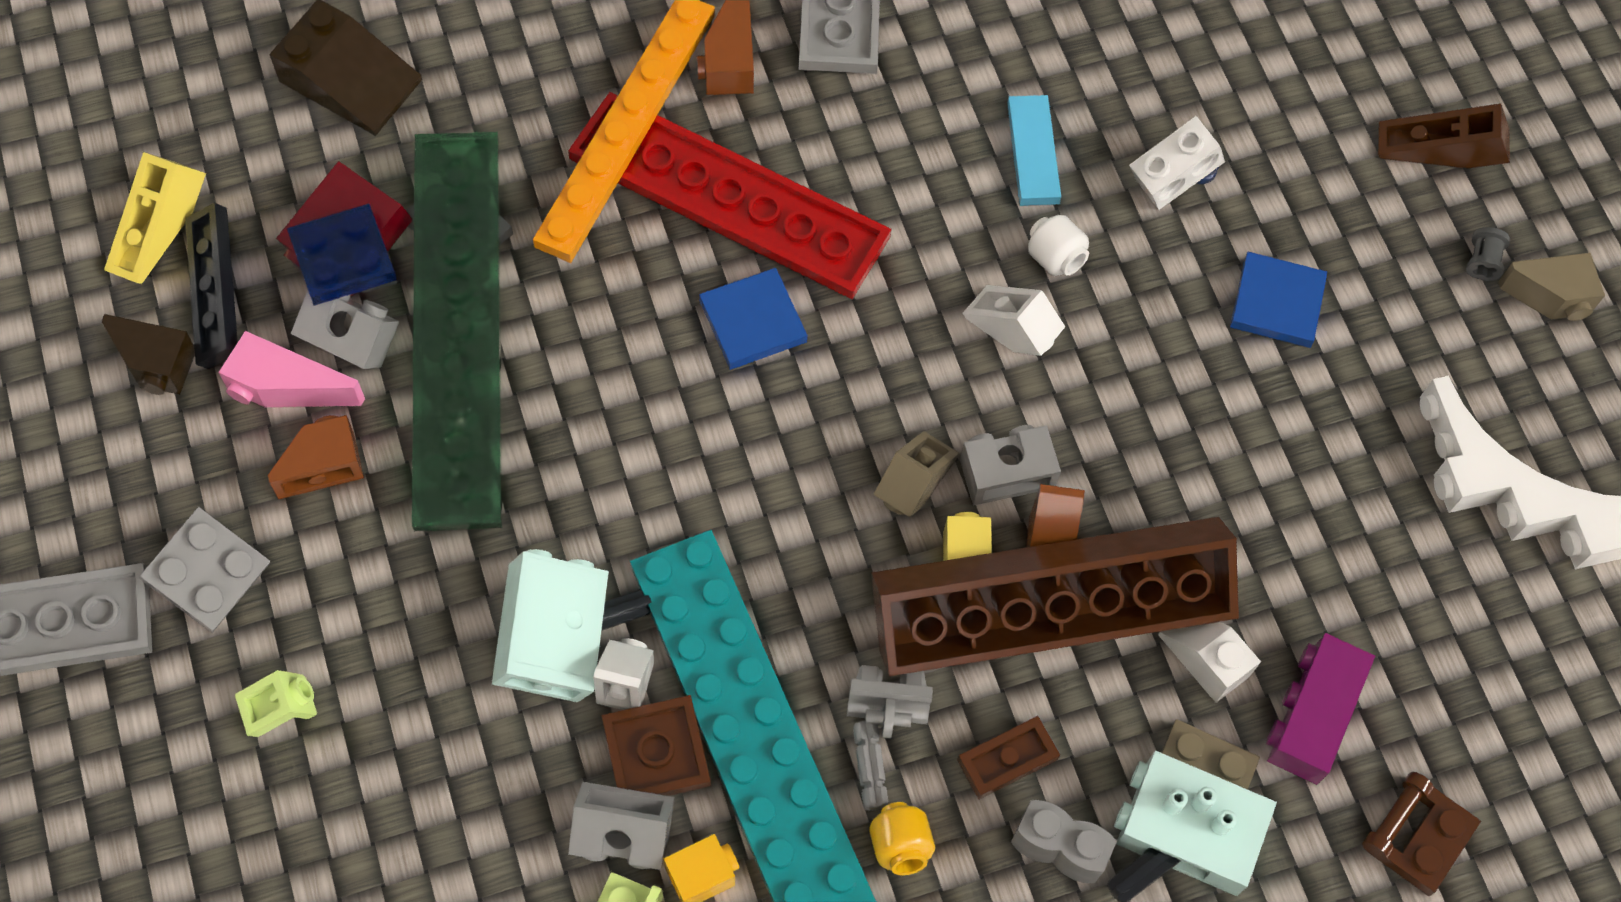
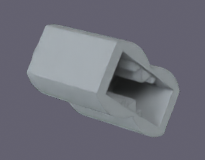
[1011,800,1117,883]

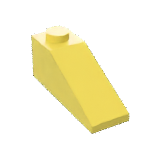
[104,152,206,284]

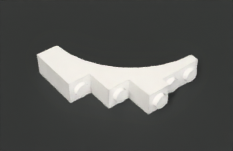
[1420,376,1621,569]

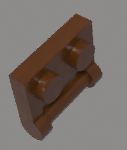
[1362,772,1481,897]

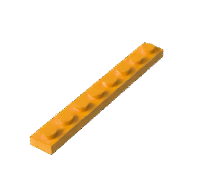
[533,0,715,263]

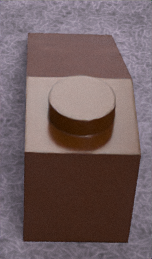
[1378,103,1510,168]

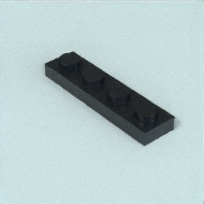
[185,202,238,369]

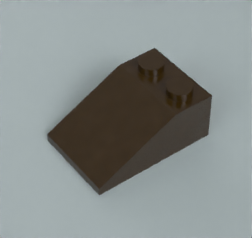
[269,0,423,136]

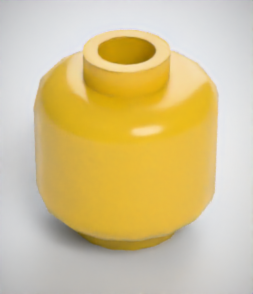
[869,802,935,876]

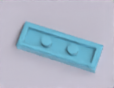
[1007,95,1061,206]

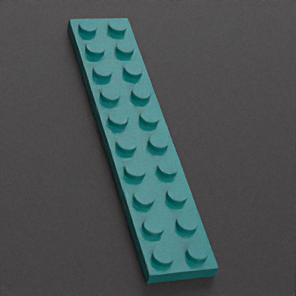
[630,530,876,902]

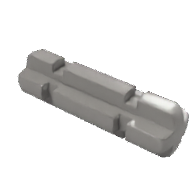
[853,721,889,811]

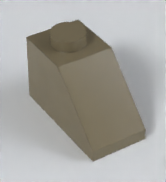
[1498,253,1605,321]
[873,431,959,517]

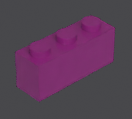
[1266,633,1375,785]

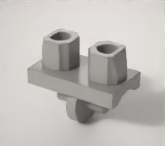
[847,665,933,738]

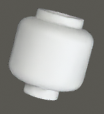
[1028,215,1089,276]

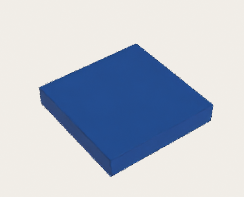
[1230,252,1327,348]
[699,268,808,370]

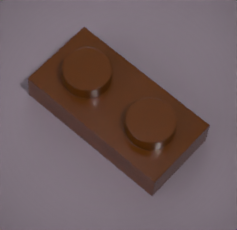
[957,716,1060,800]

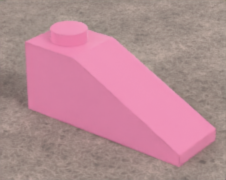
[218,331,365,408]

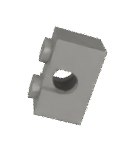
[290,283,400,369]
[960,425,1061,506]
[568,782,674,870]

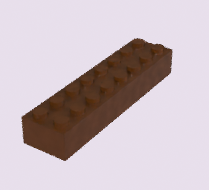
[871,517,1239,676]

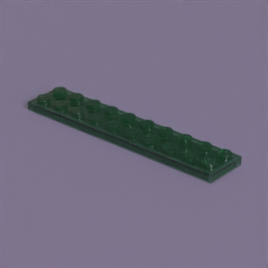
[412,132,502,531]

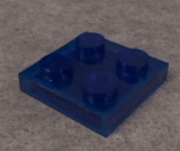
[287,204,397,306]

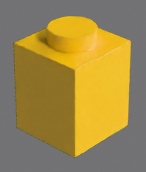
[663,834,740,902]

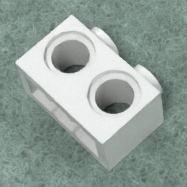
[1129,116,1225,210]

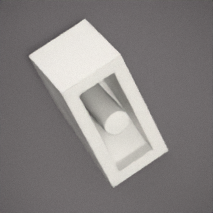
[963,285,1065,356]
[1158,622,1261,703]
[593,638,654,710]

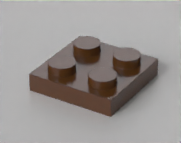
[601,695,711,796]

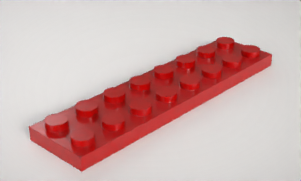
[568,92,892,300]

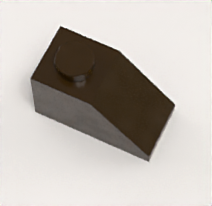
[102,314,195,395]

